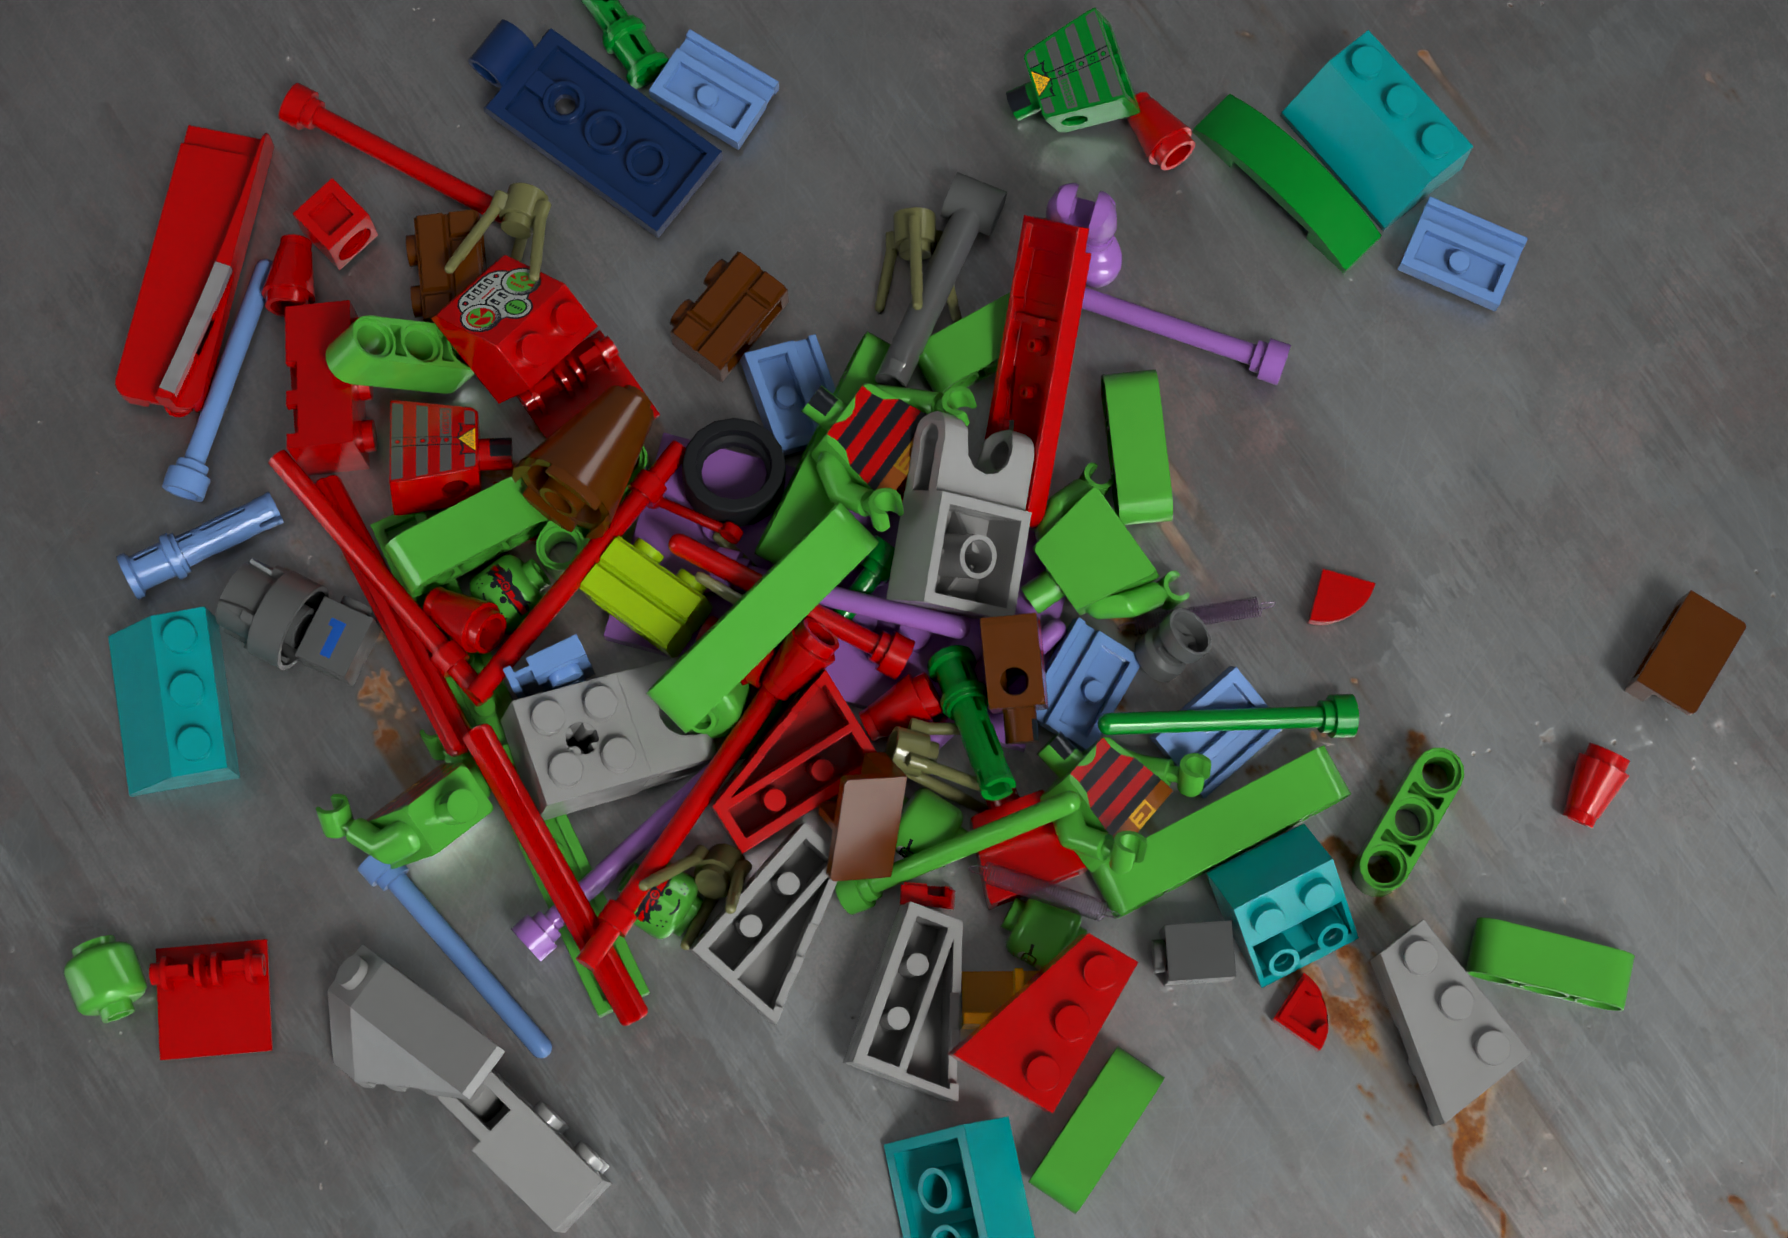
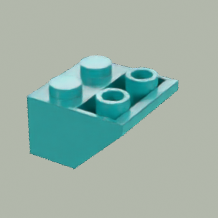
[1206,823,1359,988]

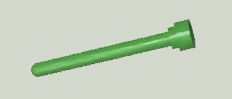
[835,791,1081,915]

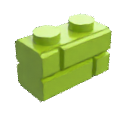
[579,536,713,658]

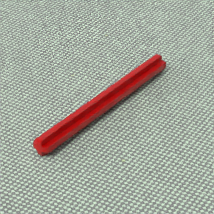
[315,475,472,757]
[463,723,648,1026]

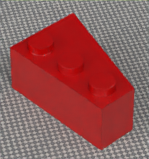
[285,300,378,476]
[709,669,877,854]
[947,933,1138,1113]

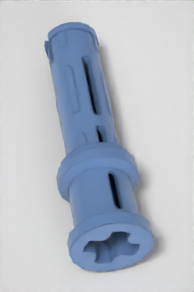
[116,491,284,600]

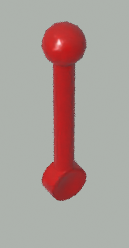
[647,495,744,544]

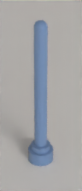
[162,259,273,502]
[357,855,552,1058]

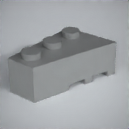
[689,823,838,1025]
[843,901,963,1102]
[1370,919,1532,1127]

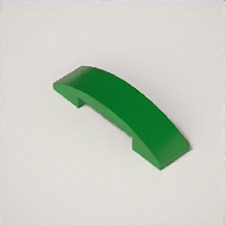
[1192,94,1382,274]

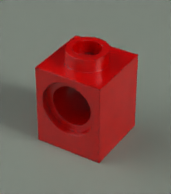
[292,178,378,271]

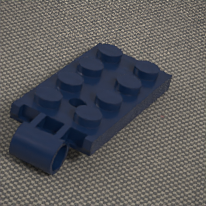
[468,19,723,238]

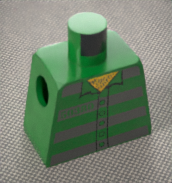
[1006,8,1141,133]

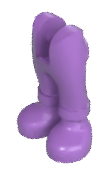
[1046,183,1122,288]

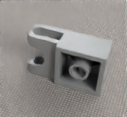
[886,411,1034,619]
[501,657,718,820]
[437,1068,612,1233]

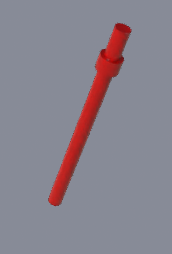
[466,440,686,704]
[268,450,494,707]
[576,685,780,971]

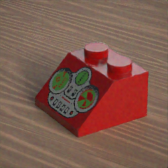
[431,255,598,404]

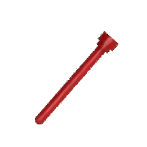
[278,83,502,224]
[668,533,915,680]

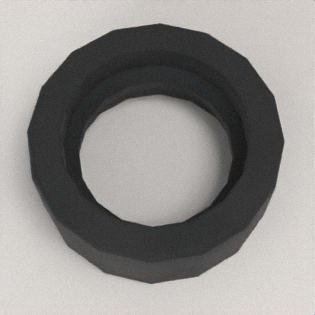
[682,418,786,527]

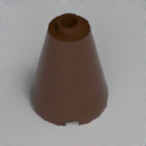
[512,385,655,539]

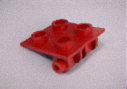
[516,330,660,439]
[149,939,273,1061]

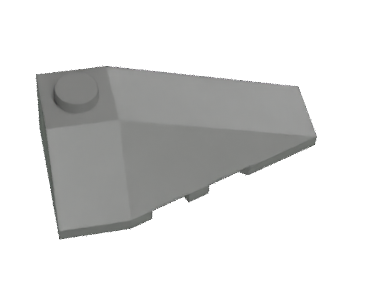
[328,944,505,1099]

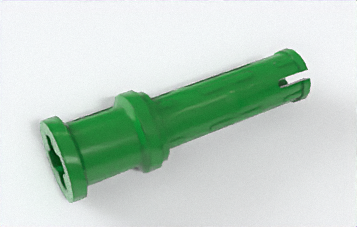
[580,0,669,89]
[927,645,1016,801]

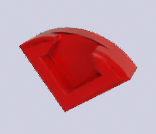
[1307,569,1376,626]
[899,882,956,910]
[1272,973,1328,1052]

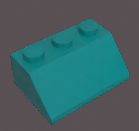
[1280,30,1474,231]
[108,606,240,797]
[884,1116,1035,1238]

